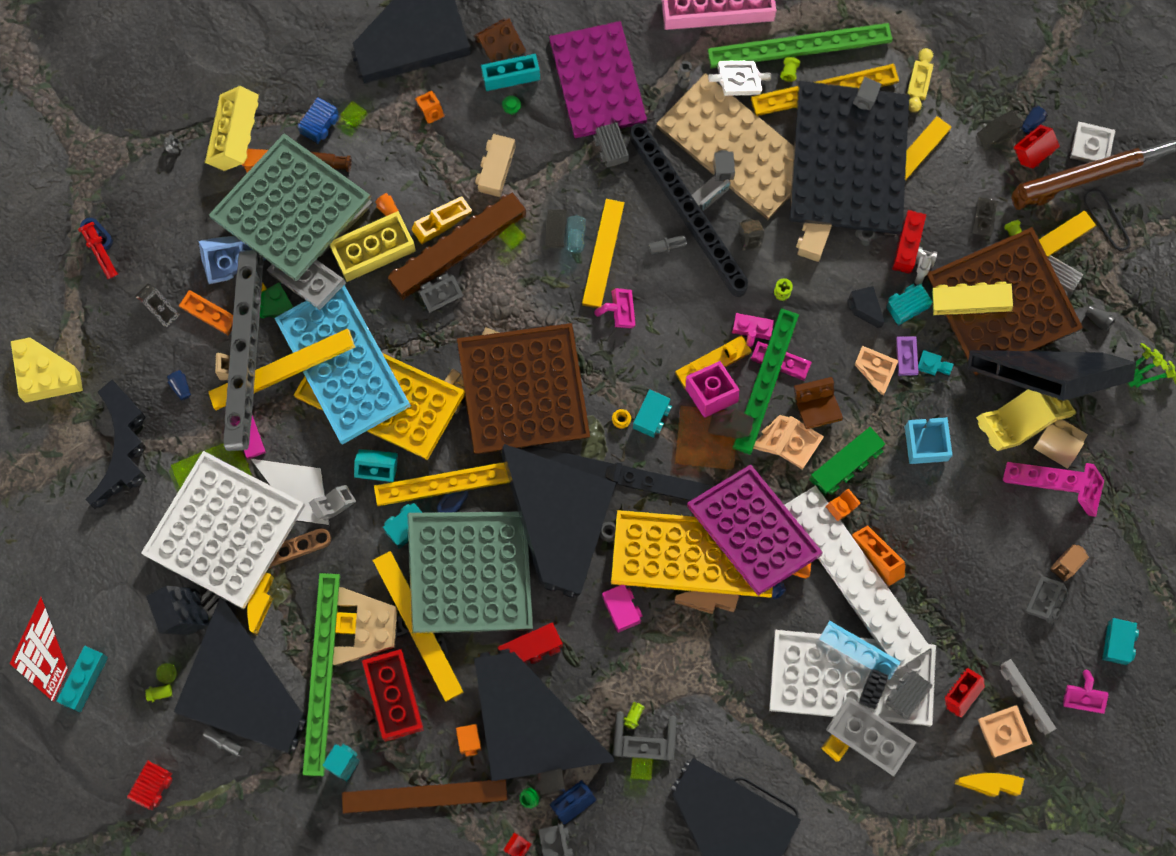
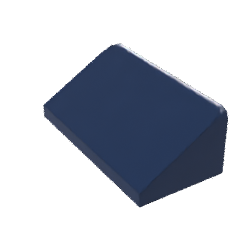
[549,780,596,824]

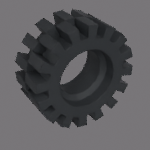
[859,669,888,709]

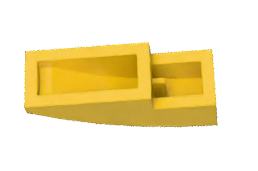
[411,197,472,244]
[247,572,274,636]
[955,773,1024,797]

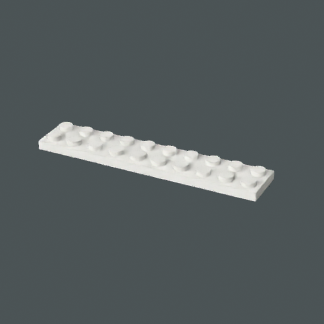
[785,486,931,671]

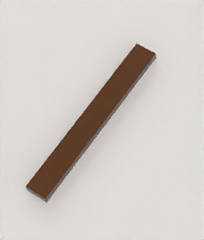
[342,780,507,813]

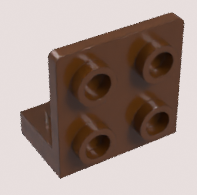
[473,18,526,63]
[794,377,843,429]

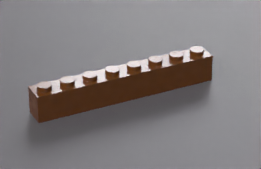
[388,192,526,300]

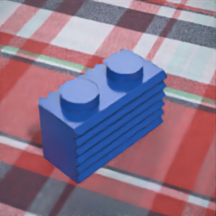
[298,97,339,143]

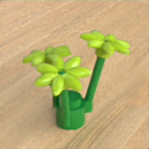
[1128,343,1176,388]

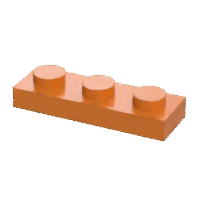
[179,290,233,336]

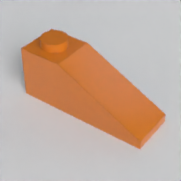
[852,525,905,586]

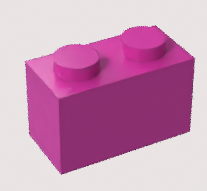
[602,585,642,633]

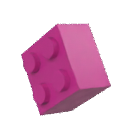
[685,361,740,418]

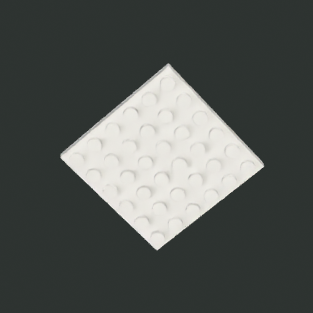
[141,451,305,609]

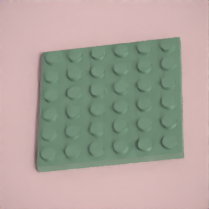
[209,134,371,282]
[407,512,533,633]

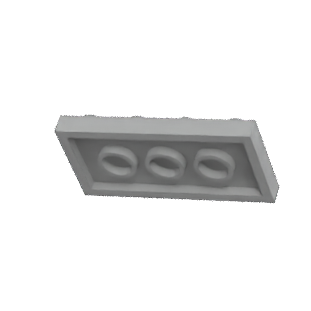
[267,260,346,310]
[826,696,916,776]

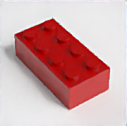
[362,649,424,742]

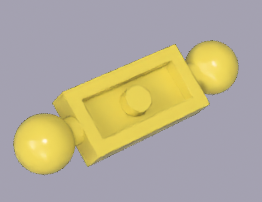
[907,48,933,113]

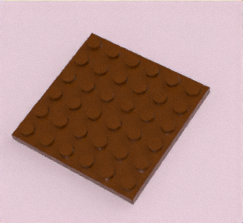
[926,227,1083,376]
[457,323,590,454]

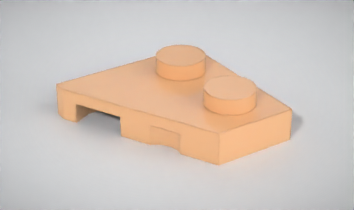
[854,346,898,395]
[753,415,798,455]

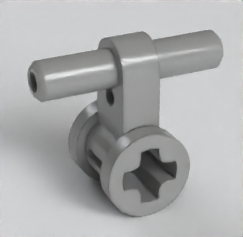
[915,247,937,285]

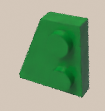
[259,283,294,318]

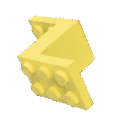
[976,389,1076,451]

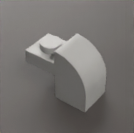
[309,485,356,521]

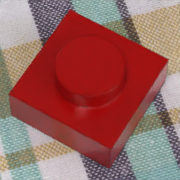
[503,833,531,856]

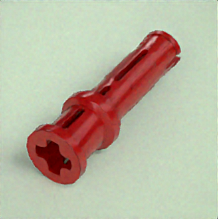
[78,222,118,280]

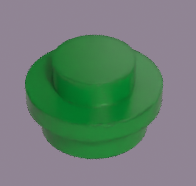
[502,96,521,114]
[520,788,539,808]

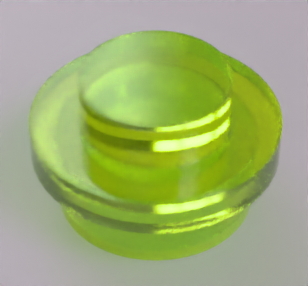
[156,663,177,684]

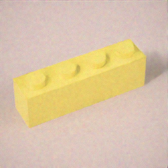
[932,282,1013,315]

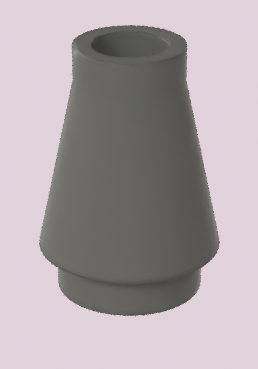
[1085,305,1116,331]

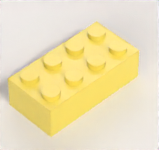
[205,86,259,171]
[330,211,416,282]

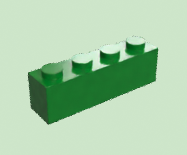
[809,427,886,497]

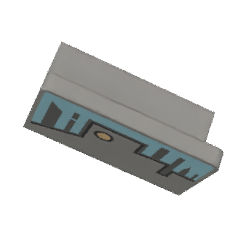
[692,176,730,212]

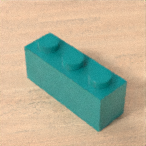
[481,54,540,91]
[56,646,108,713]
[322,743,360,782]

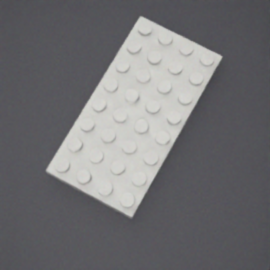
[769,630,936,726]

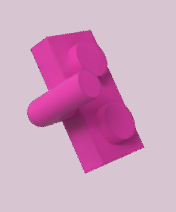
[594,288,636,328]
[732,313,774,347]
[1063,670,1108,714]

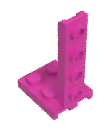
[1003,462,1104,517]

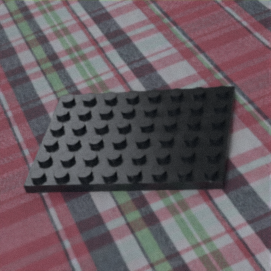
[789,81,909,235]

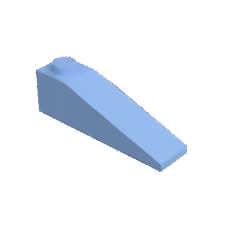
[198,236,266,284]

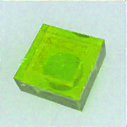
[340,101,367,128]
[499,223,526,250]
[631,758,653,780]

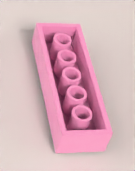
[662,0,776,30]

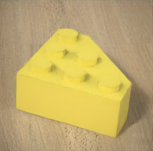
[11,338,83,403]

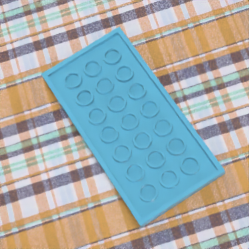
[275,285,411,444]

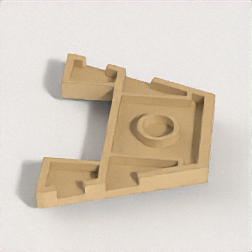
[333,587,397,666]

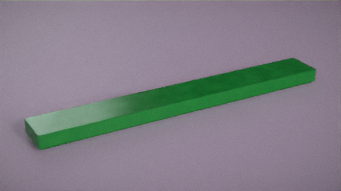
[732,308,799,455]

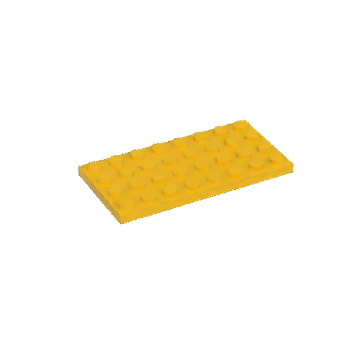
[294,353,465,460]
[611,510,773,598]

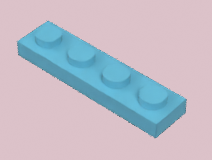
[819,621,900,680]

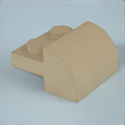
[1034,419,1088,469]

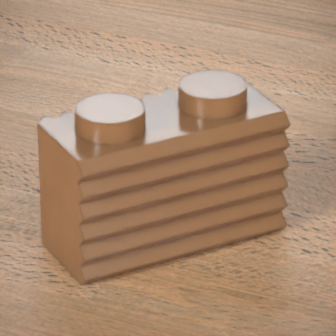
[1050,545,1089,581]

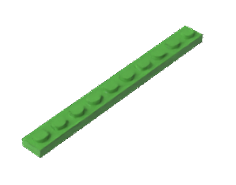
[708,23,892,68]
[303,573,340,776]

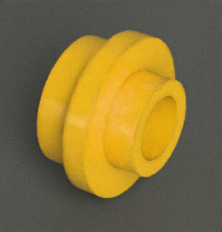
[612,409,631,429]

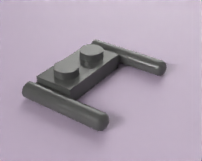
[613,711,677,761]

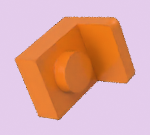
[415,91,444,124]
[825,489,860,521]

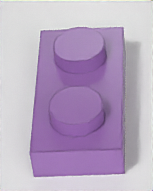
[896,336,918,376]

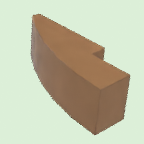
[674,591,739,614]

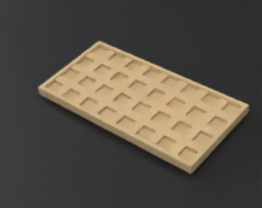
[656,73,794,220]

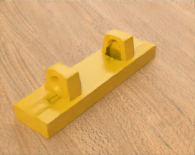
[675,335,752,389]

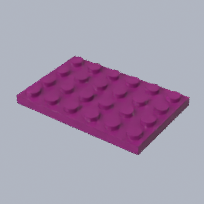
[549,21,647,138]
[687,465,823,596]

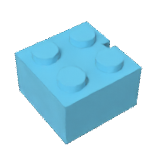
[905,417,952,464]

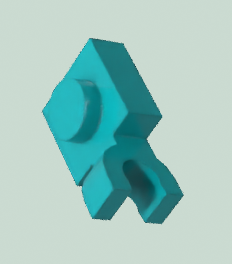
[918,350,954,376]

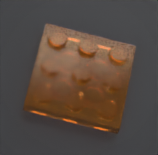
[675,406,739,470]

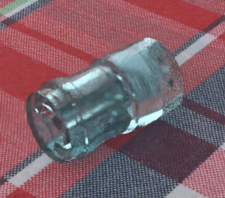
[566,215,586,253]

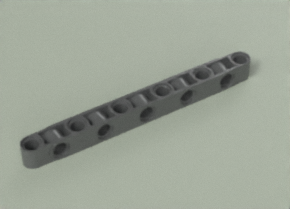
[224,250,263,451]

